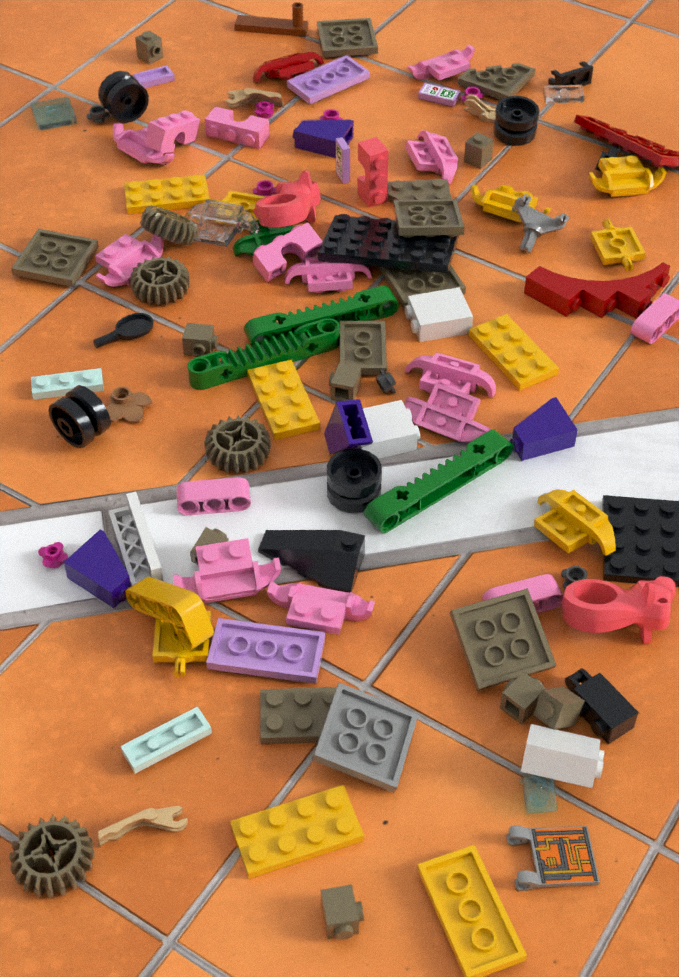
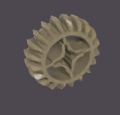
[140,206,198,245]
[130,255,190,306]
[204,415,271,474]
[9,814,95,899]

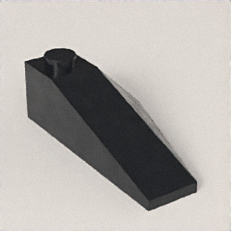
[258,530,365,593]

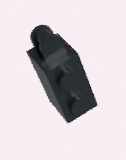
[565,668,638,744]

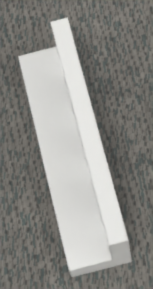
[108,492,163,586]

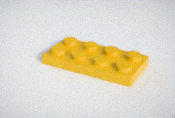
[124,175,209,214]
[468,314,559,391]
[247,360,320,441]
[230,785,364,879]
[417,844,527,977]

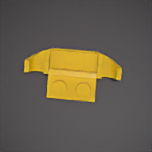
[588,156,667,197]
[470,185,551,223]
[534,489,616,556]

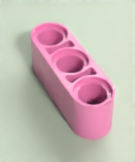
[630,293,679,344]
[176,477,251,515]
[482,574,563,613]

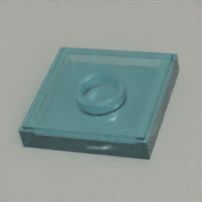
[30,97,77,131]

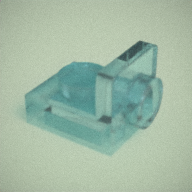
[519,773,557,814]

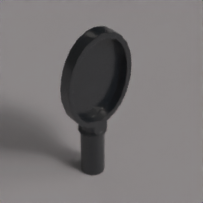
[93,313,154,348]

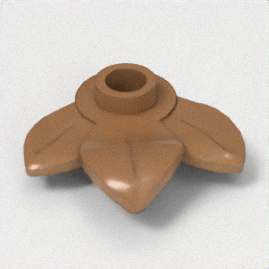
[106,387,152,423]

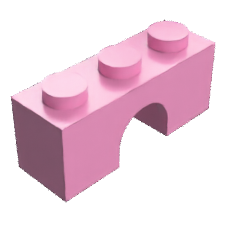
[205,107,269,149]
[144,110,200,152]
[253,222,323,282]

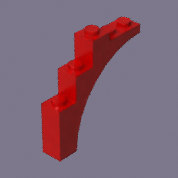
[524,262,670,319]

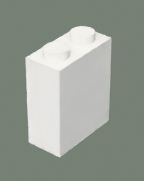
[405,287,473,342]
[361,400,420,459]
[521,724,605,788]

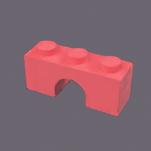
[357,137,389,207]

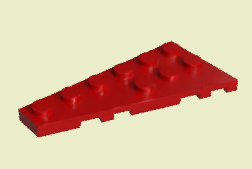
[574,115,679,168]

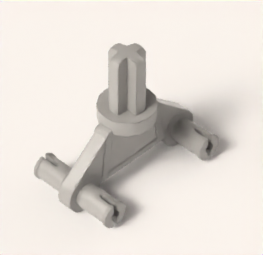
[512,194,569,253]

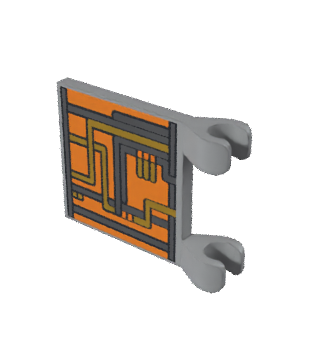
[506,826,600,891]

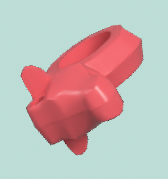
[253,170,320,227]
[562,576,676,644]

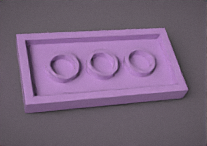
[287,55,370,104]
[206,618,326,684]

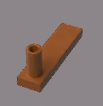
[234,2,309,37]

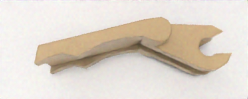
[225,88,284,109]
[464,94,496,123]
[98,806,188,847]

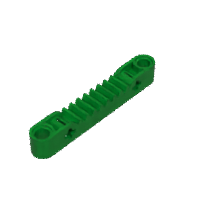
[244,286,399,347]
[187,318,340,390]
[364,429,514,533]

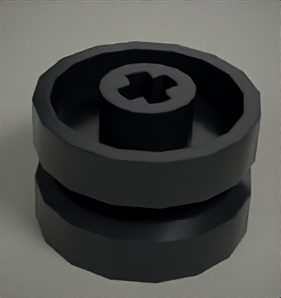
[98,71,149,123]
[493,96,539,146]
[48,385,111,449]
[327,448,382,513]

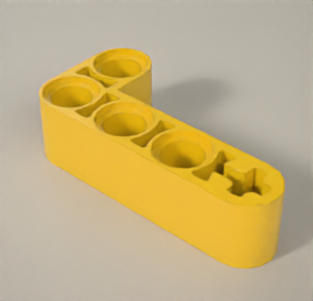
[125,576,214,650]

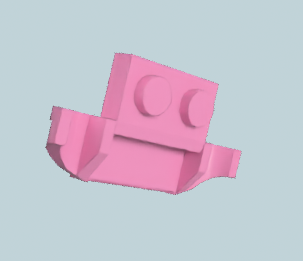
[408,45,475,80]
[113,123,175,165]
[405,130,459,184]
[95,234,164,287]
[284,257,372,293]
[405,352,496,398]
[404,382,491,443]
[173,538,281,603]
[267,582,375,635]

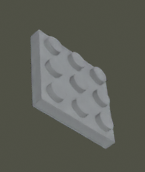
[312,682,418,793]

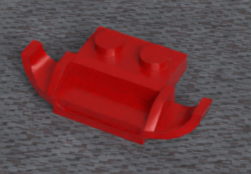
[253,52,324,82]

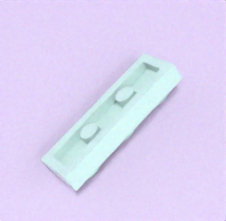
[31,368,104,400]
[120,707,212,774]

